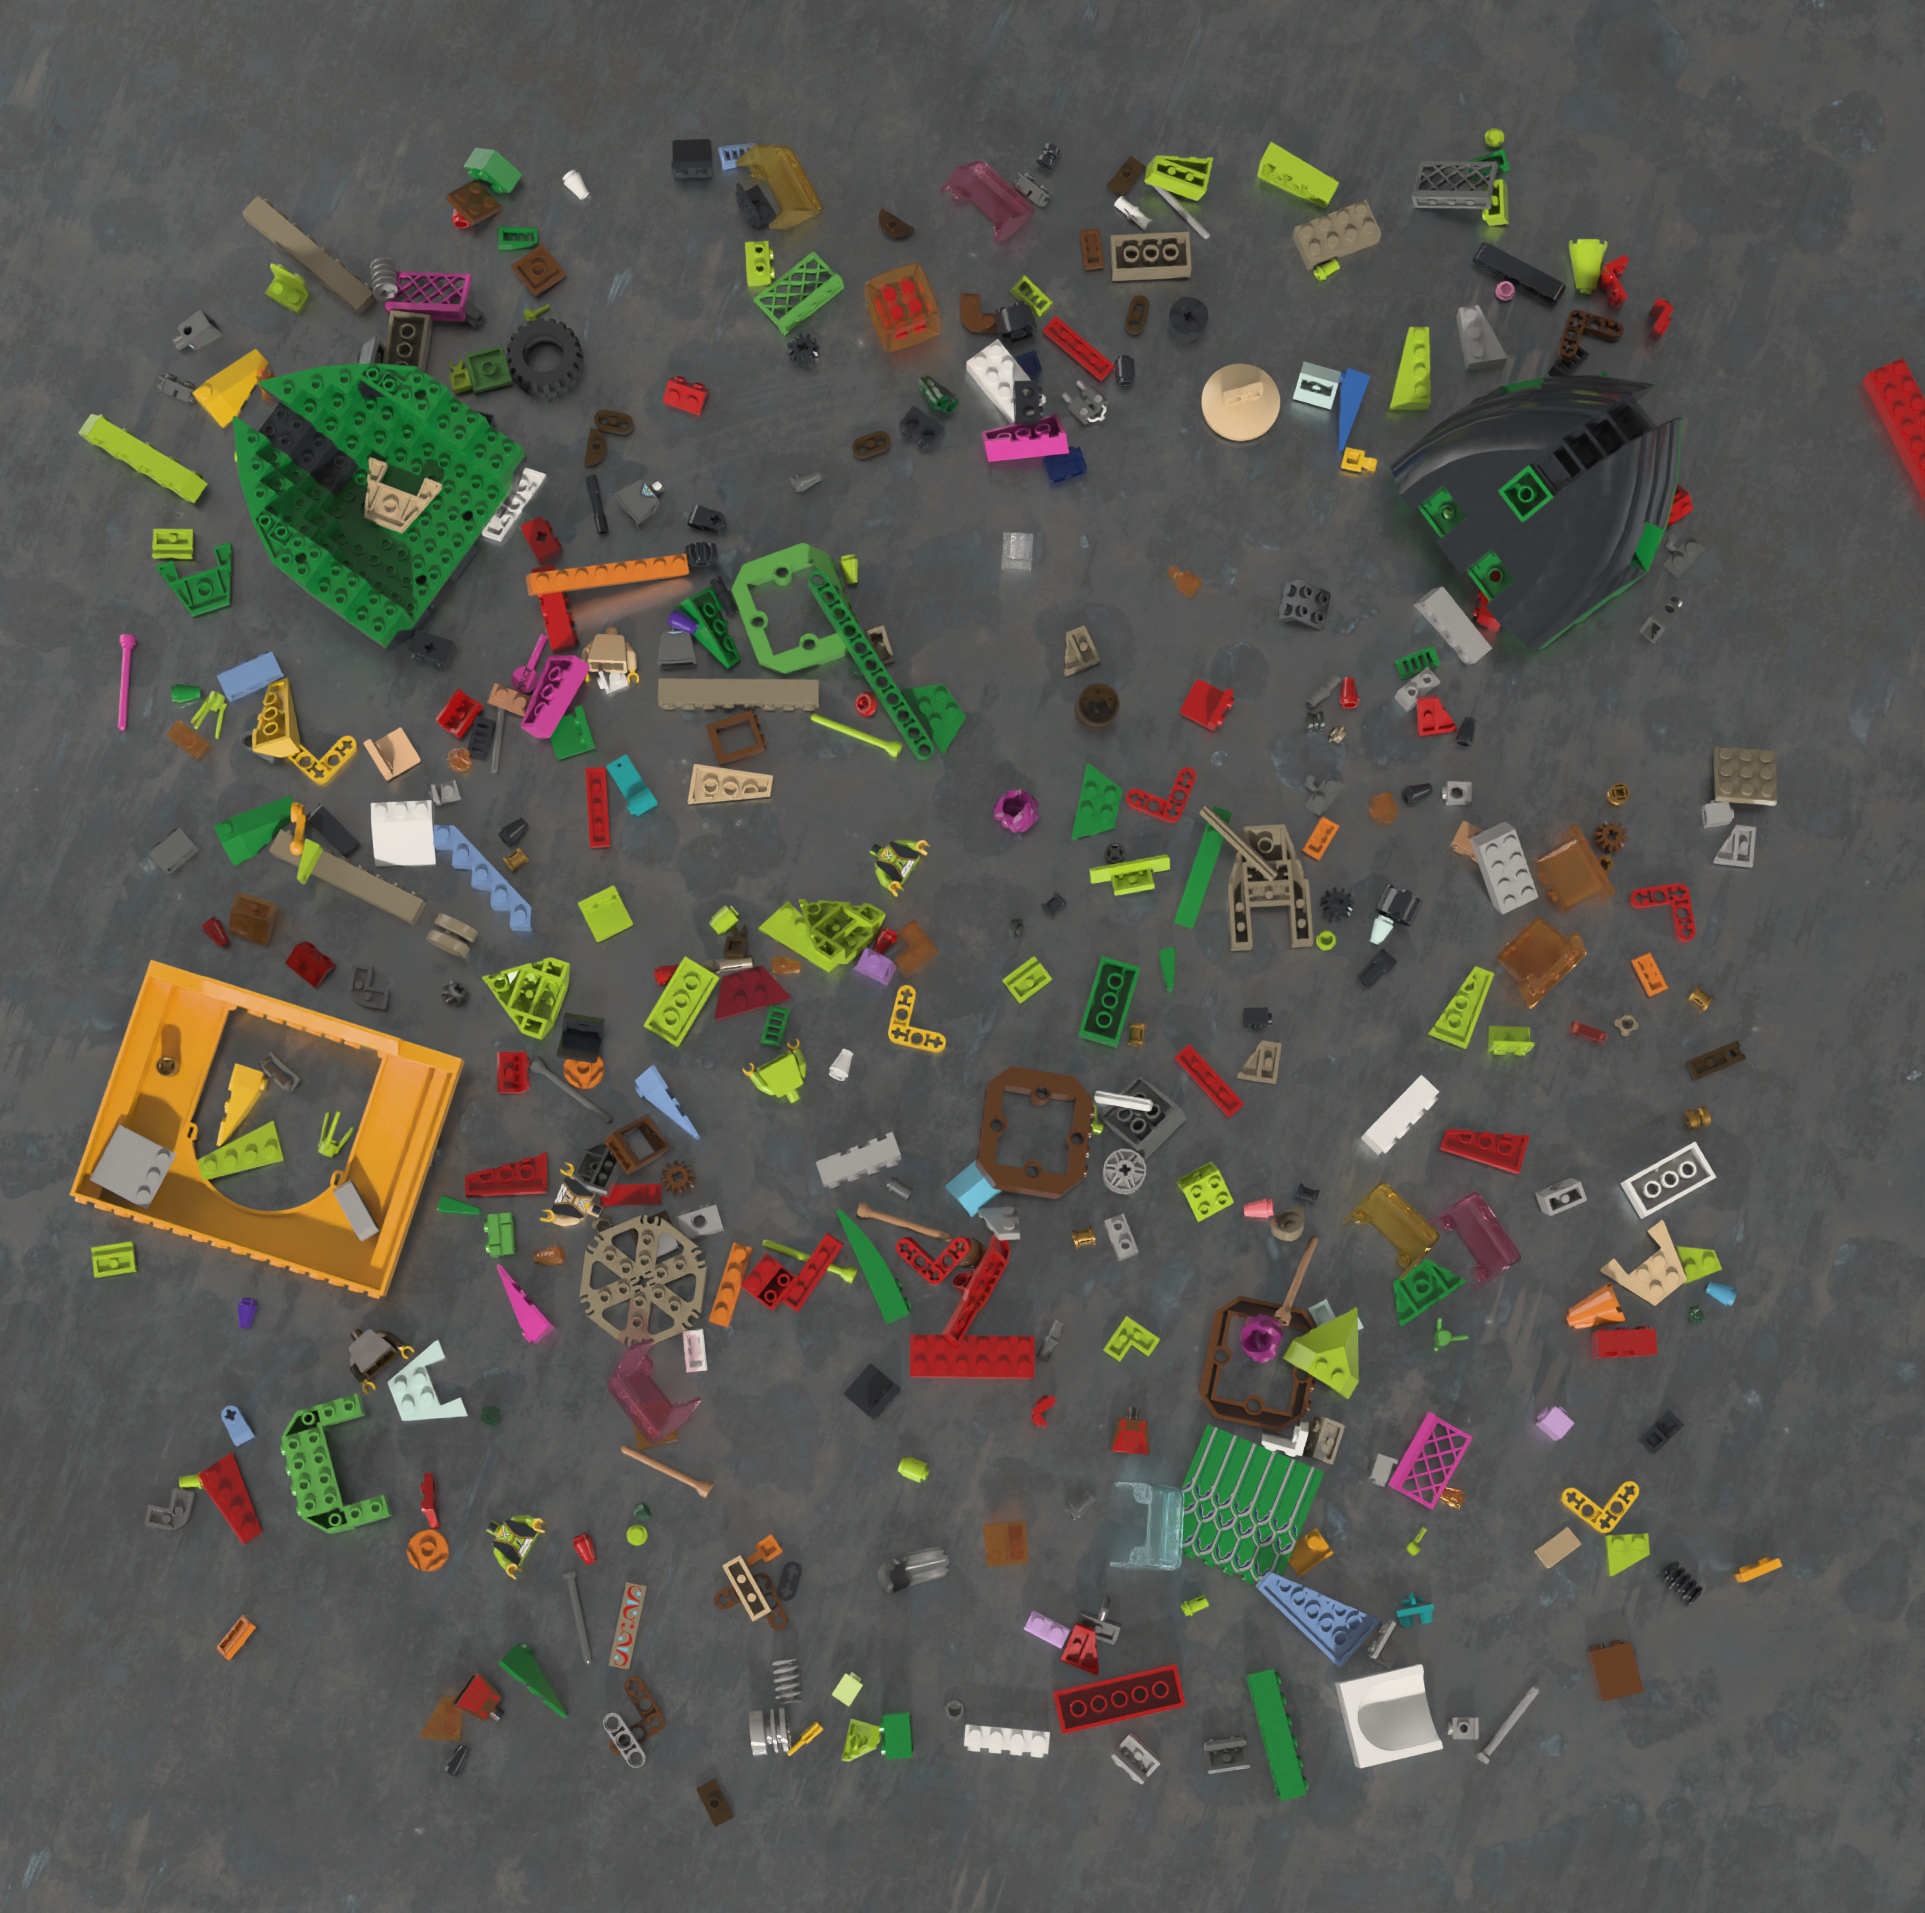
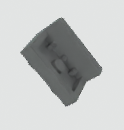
[1204,1735,1250,1774]

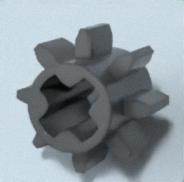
[441,980,467,1007]

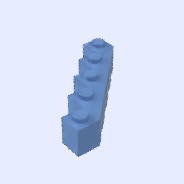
[433,825,534,931]

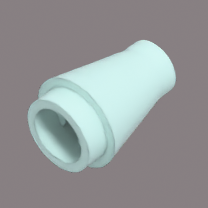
[1369,915,1394,946]

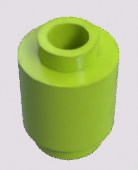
[709,905,739,934]
[898,1456,930,1483]

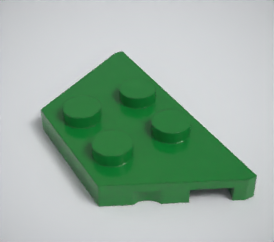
[901,684,966,754]
[1071,764,1123,840]
[1393,1259,1466,1327]

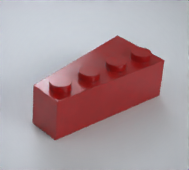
[531,564,579,655]

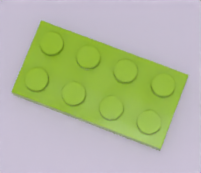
[643,956,720,1047]

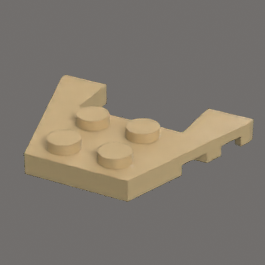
[364,457,443,533]
[1599,1220,1687,1306]

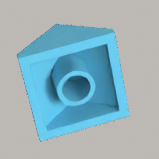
[945,1160,1003,1217]

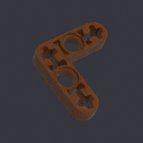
[1557,310,1624,362]
[714,1573,788,1630]
[610,1676,665,1754]

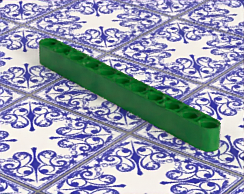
[807,570,934,761]

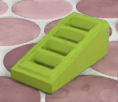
[1009,275,1053,317]
[297,839,323,884]

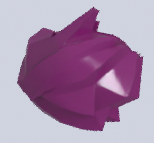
[993,789,1040,833]
[1240,1313,1284,1363]

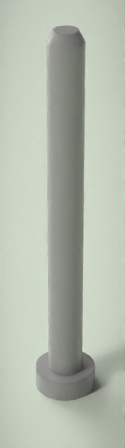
[1146,183,1210,239]
[1475,1686,1540,1765]

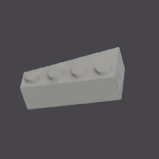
[1414,586,1492,665]
[816,1132,901,1189]

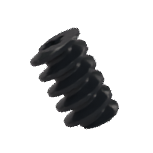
[1657,1561,1703,1608]

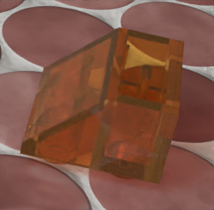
[228,892,280,946]
[984,1521,1029,1567]

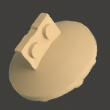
[1201,364,1280,441]

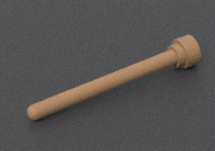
[856,1201,952,1241]
[1274,1236,1318,1326]
[621,1445,714,1498]

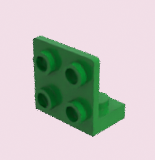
[550,706,596,760]

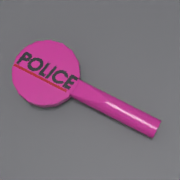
[511,634,548,694]

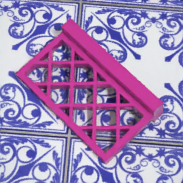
[385,271,472,322]
[1388,1412,1473,1510]

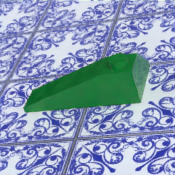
[673,586,741,668]
[213,795,294,866]
[498,1643,569,1719]

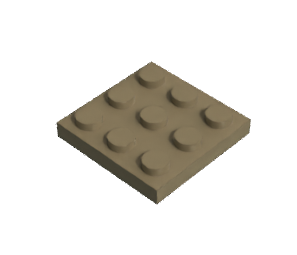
[1713,746,1777,806]

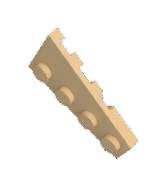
[687,764,774,804]

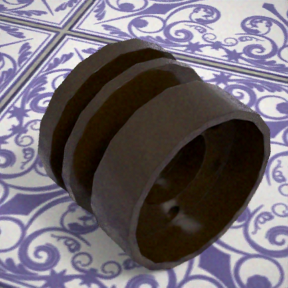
[1074,683,1120,731]

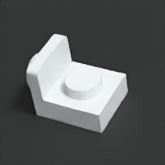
[596,670,629,694]

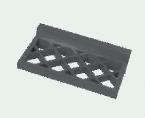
[1411,161,1498,209]

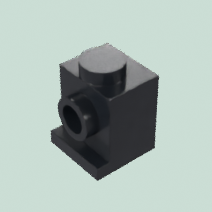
[1242,1007,1272,1031]

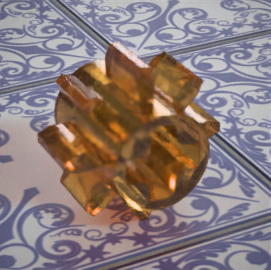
[447,747,472,773]

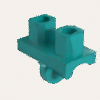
[1394,1592,1435,1628]

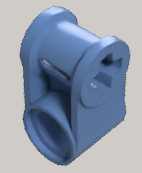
[221,1406,255,1446]

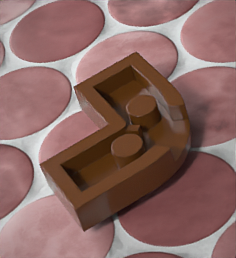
[960,293,998,335]

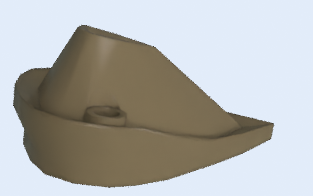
[1271,1204,1306,1241]

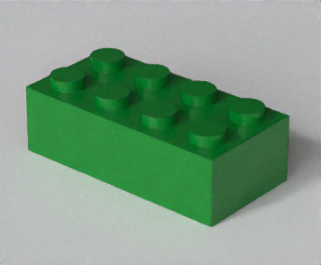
[1078,956,1141,1048]

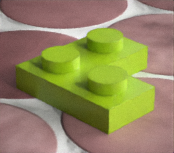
[1103,1316,1160,1362]

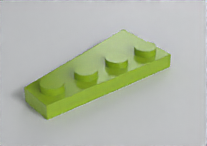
[758,901,838,973]
[1428,966,1494,1049]
[197,1121,283,1181]

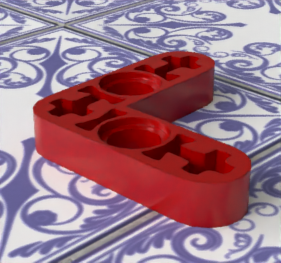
[1126,767,1196,823]
[1629,883,1696,942]
[896,1235,972,1285]

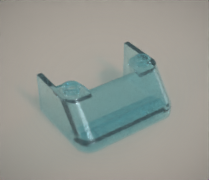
[1110,1482,1184,1571]

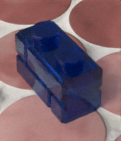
[1042,446,1087,485]

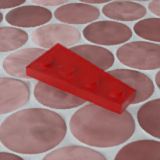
[1440,1129,1530,1174]
[465,1152,548,1197]
[196,1452,262,1545]

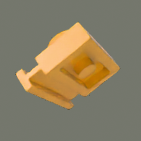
[1289,1528,1333,1577]
[1735,1556,1782,1582]

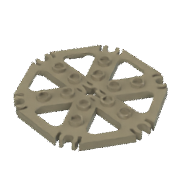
[579,1215,708,1348]

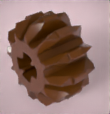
[1593,820,1628,854]
[661,1160,696,1195]

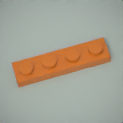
[709,1242,753,1328]

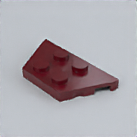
[715,965,791,1021]

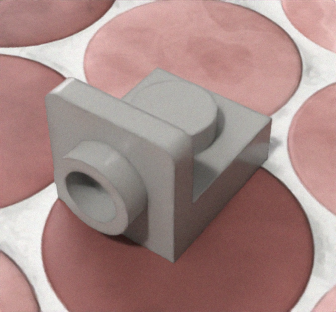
[429,780,462,807]

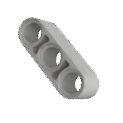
[333,1180,380,1241]
[603,1712,647,1768]

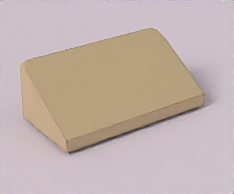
[1534,1527,1582,1569]

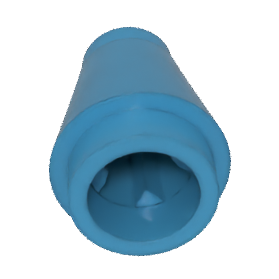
[1706,1281,1738,1306]

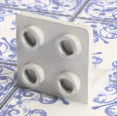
[1261,1419,1309,1457]

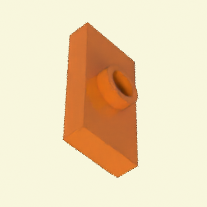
[1302,816,1339,861]
[1631,952,1668,997]
[216,1615,256,1661]

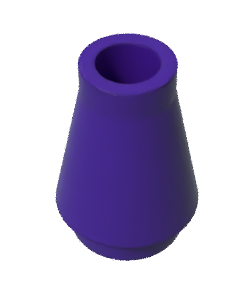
[668,609,699,635]
[237,1297,258,1328]

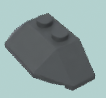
[572,1139,630,1198]

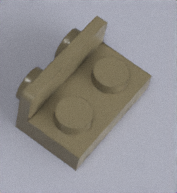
[1303,1416,1345,1465]

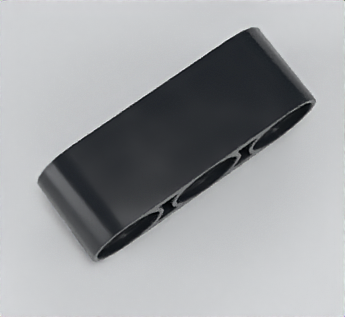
[305,803,360,857]

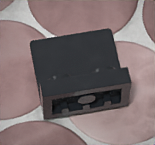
[735,183,778,230]
[844,1363,902,1421]

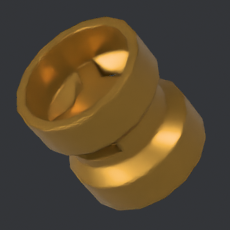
[1607,782,1630,806]
[156,1056,180,1078]
[1685,1106,1711,1130]

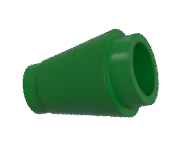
[171,684,201,703]

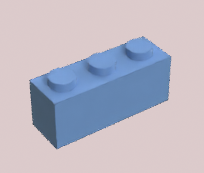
[217,651,285,702]

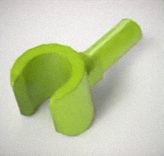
[523,304,550,322]
[1091,1105,1103,1135]
[1406,1527,1427,1556]

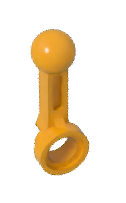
[289,802,307,855]

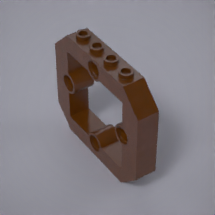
[975,1066,1095,1199]
[1198,1296,1316,1433]

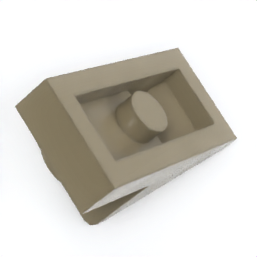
[864,624,895,665]

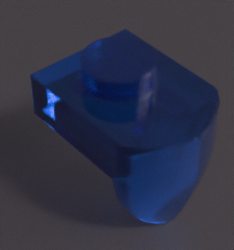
[1016,350,1043,380]

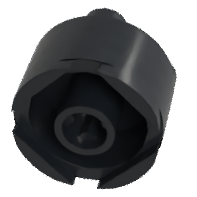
[1168,297,1208,342]
[994,301,1038,343]
[1375,884,1423,927]

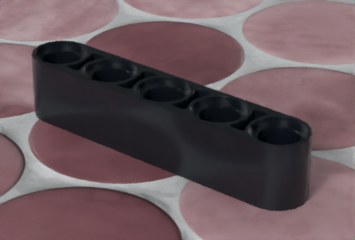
[1472,242,1566,305]

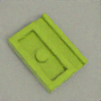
[152,529,195,559]
[1002,956,1052,1004]
[91,1241,137,1278]

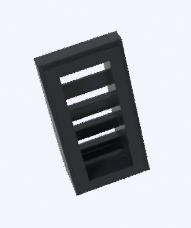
[1548,346,1590,377]
[466,716,496,762]

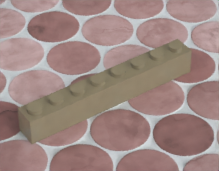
[242,195,376,316]
[658,678,819,711]
[269,829,426,925]

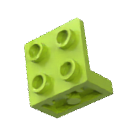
[265,263,312,315]
[578,885,633,942]
[1488,1026,1534,1056]
[1175,1161,1233,1221]

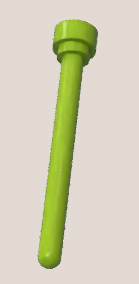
[811,713,902,758]
[762,1239,858,1283]

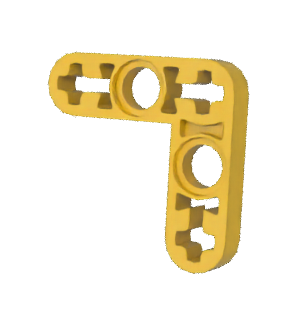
[286,736,358,784]
[888,985,946,1052]
[1561,1481,1639,1533]

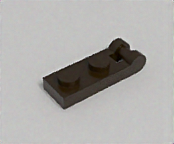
[1686,1040,1746,1081]

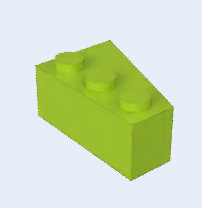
[1144,156,1213,201]

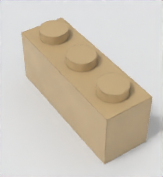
[722,1555,772,1622]

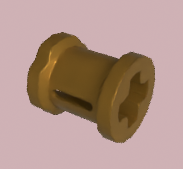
[502,846,529,873]
[1592,855,1614,877]
[1688,985,1715,1011]
[1127,1023,1147,1046]
[1072,1226,1096,1248]

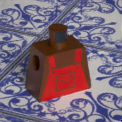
[1109,1407,1150,1456]
[450,1672,505,1722]

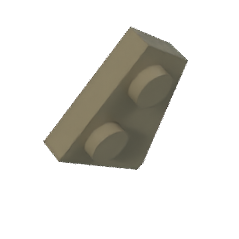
[1064,625,1101,677]
[1237,1040,1282,1084]

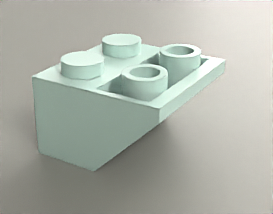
[1293,362,1341,409]

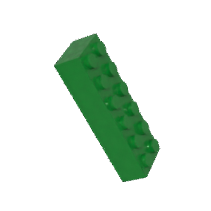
[1246,1668,1309,1801]
[879,1710,914,1760]

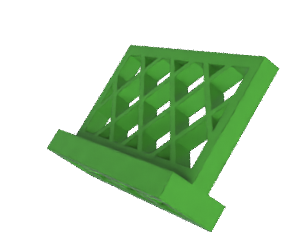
[754,251,845,336]

